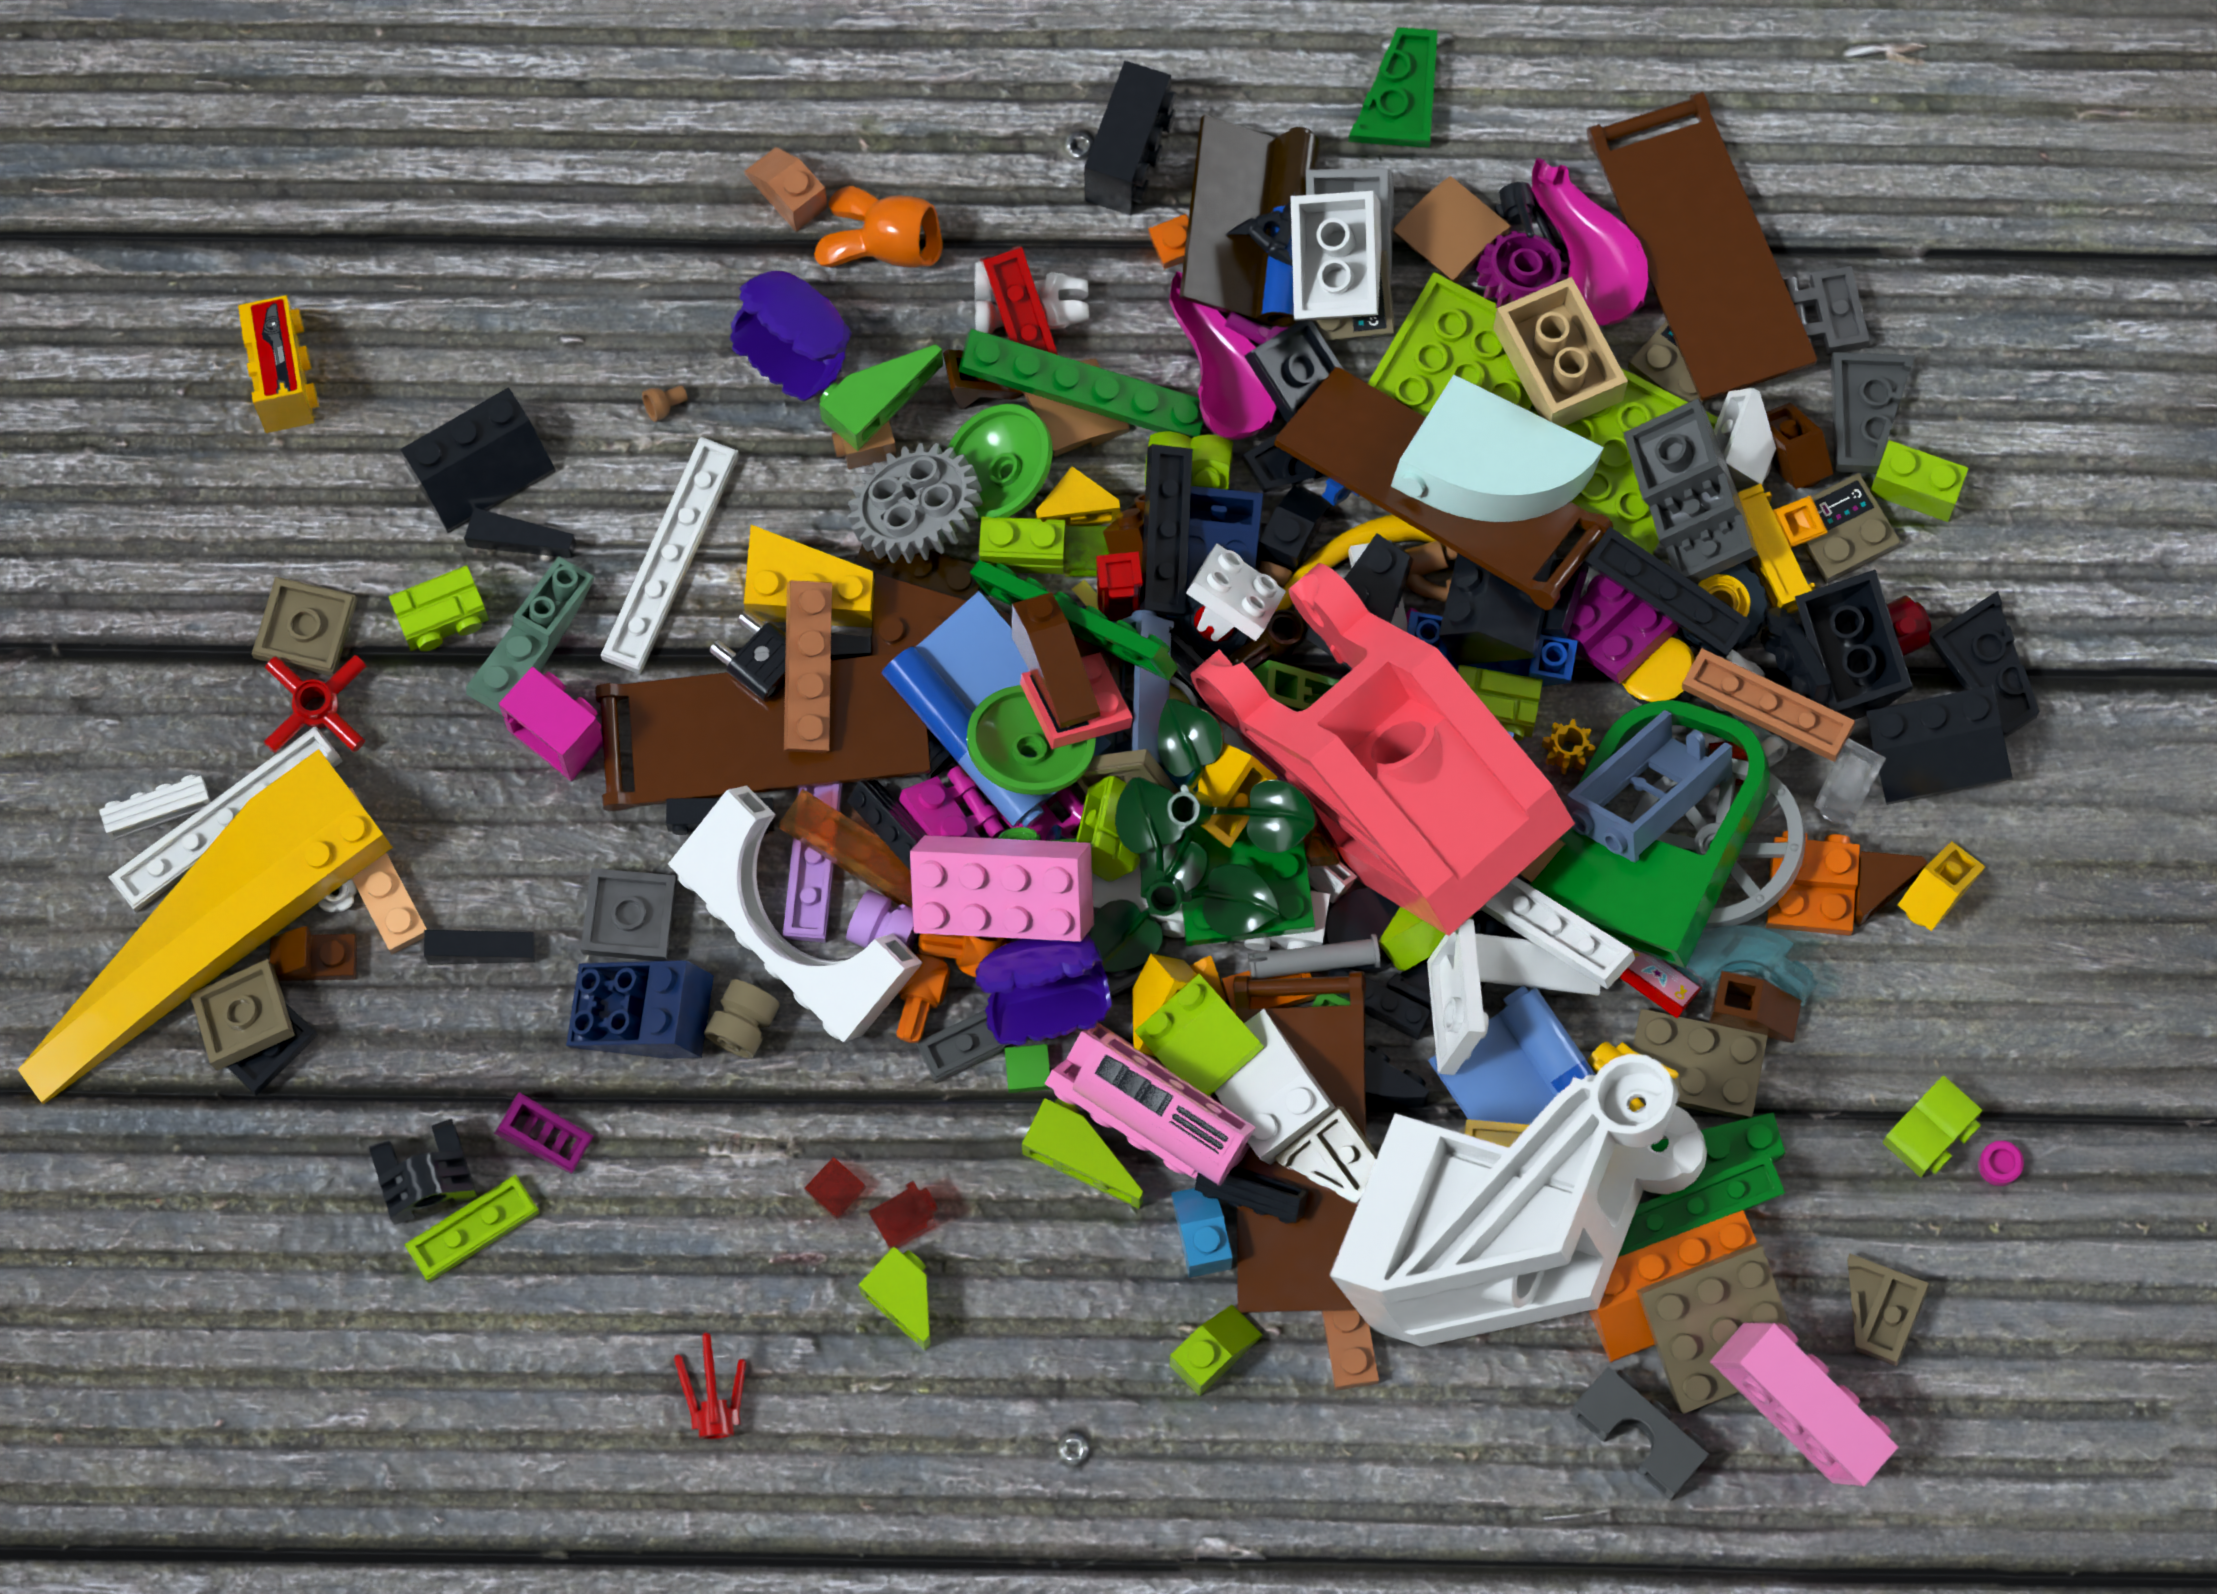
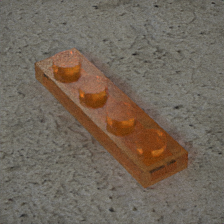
[778,789,913,908]

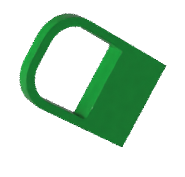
[1529,700,1770,968]

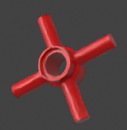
[263,655,367,754]

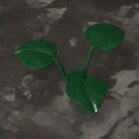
[1140,699,1317,899]
[1090,776,1279,972]

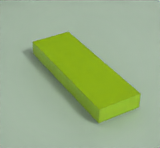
[404,1174,540,1283]

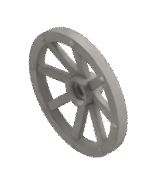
[1630,758,1806,929]

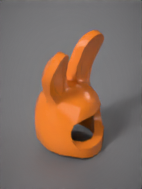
[814,186,943,268]

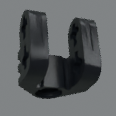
[369,1119,478,1225]

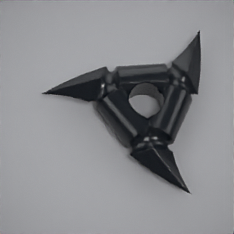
[1225,191,1295,266]

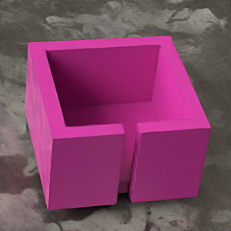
[498,666,603,781]

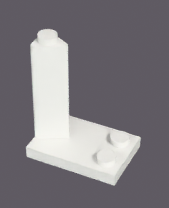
[1427,919,1600,1075]

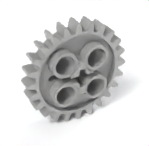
[848,443,983,563]

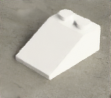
[1291,191,1381,321]
[1215,1009,1336,1165]

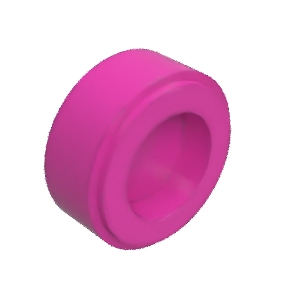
[1978,1141,2024,1186]

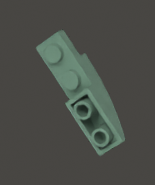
[466,556,594,715]

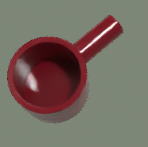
[1887,595,1932,656]

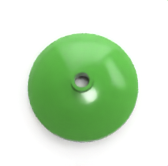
[947,404,1053,522]
[966,685,1096,795]

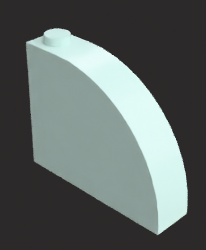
[1391,375,1604,522]

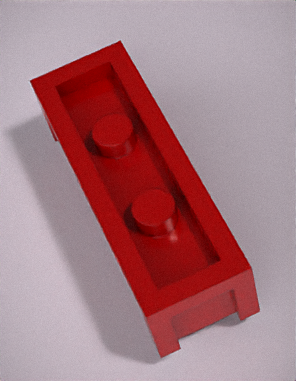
[980,246,1058,355]
[1096,551,1143,621]

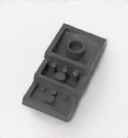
[1624,398,1758,583]

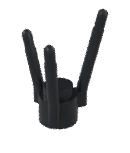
[1494,182,1569,274]

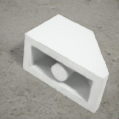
[1714,388,1776,488]

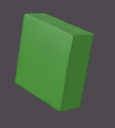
[1004,1044,1051,1093]

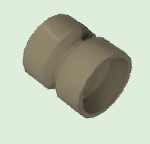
[704,979,781,1059]

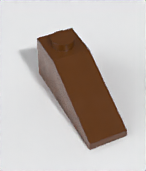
[1012,592,1100,729]

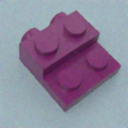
[1560,574,1679,684]

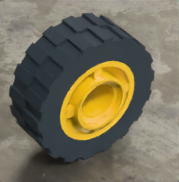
[1677,563,1767,656]

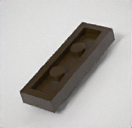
[854,544,981,601]

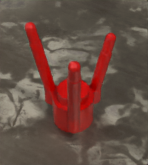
[674,1332,746,1439]

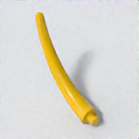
[1275,514,1436,611]

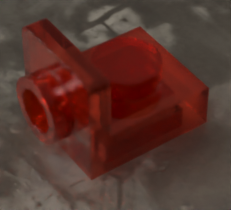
[869,1181,938,1250]

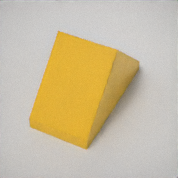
[1036,466,1120,529]

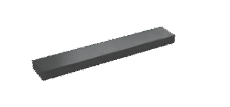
[916,952,1159,1084]

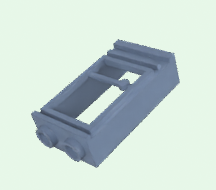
[1101,610,1174,769]
[1567,710,1732,863]

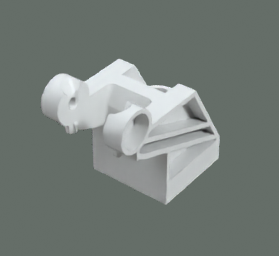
[1330,1054,1707,1347]

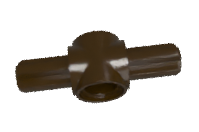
[1228,608,1310,671]

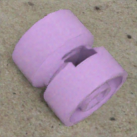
[846,889,919,950]

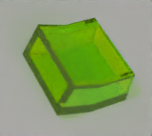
[1064,525,1109,578]

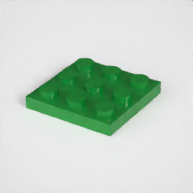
[1181,822,1315,946]

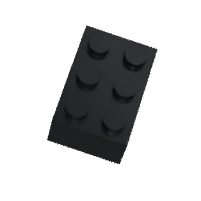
[1084,60,1176,216]

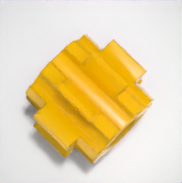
[1542,719,1596,774]

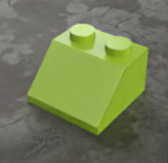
[1135,974,1264,1096]

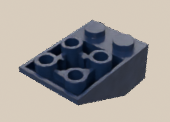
[1166,486,1263,621]
[566,960,714,1059]

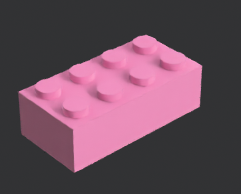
[910,835,1094,942]
[1710,1323,1898,1486]

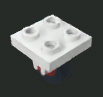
[1179,544,1286,655]

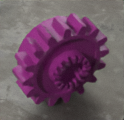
[1476,231,1568,308]

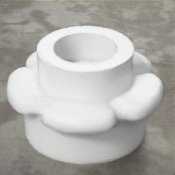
[318,878,357,913]

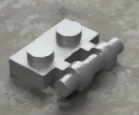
[1784,266,1870,354]

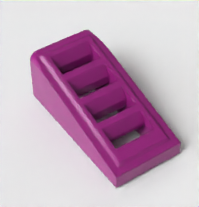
[494,1092,594,1174]

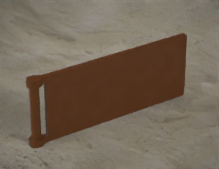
[1586,91,1817,401]
[1274,367,1614,610]
[595,653,931,811]
[1234,971,1366,1313]

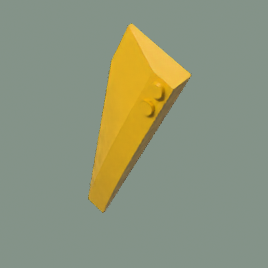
[18,749,393,1105]

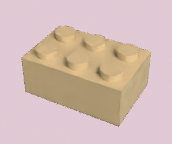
[1493,277,1628,427]

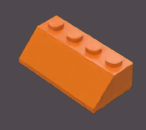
[1589,1210,1757,1363]

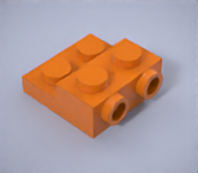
[1765,831,1860,936]

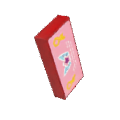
[1619,949,1702,1019]

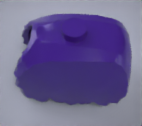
[730,271,851,401]
[975,934,1112,1045]

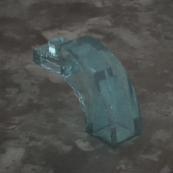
[1670,925,1818,1007]

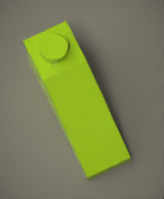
[1022,1098,1143,1209]

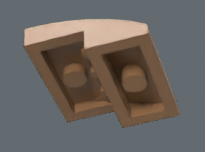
[1393,176,1512,283]
[1022,358,1130,457]

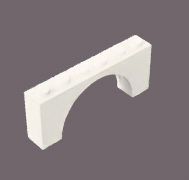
[668,785,923,1043]

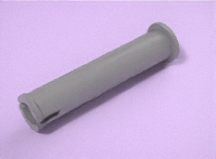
[1248,934,1380,980]

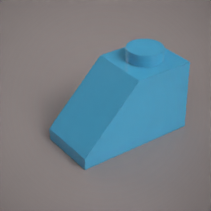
[1171,1188,1232,1278]

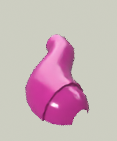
[1532,158,1648,326]
[1169,271,1276,440]

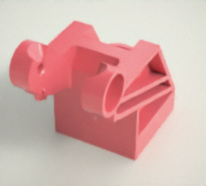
[1190,563,1575,936]

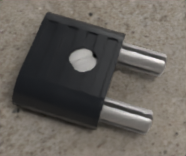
[710,610,786,702]

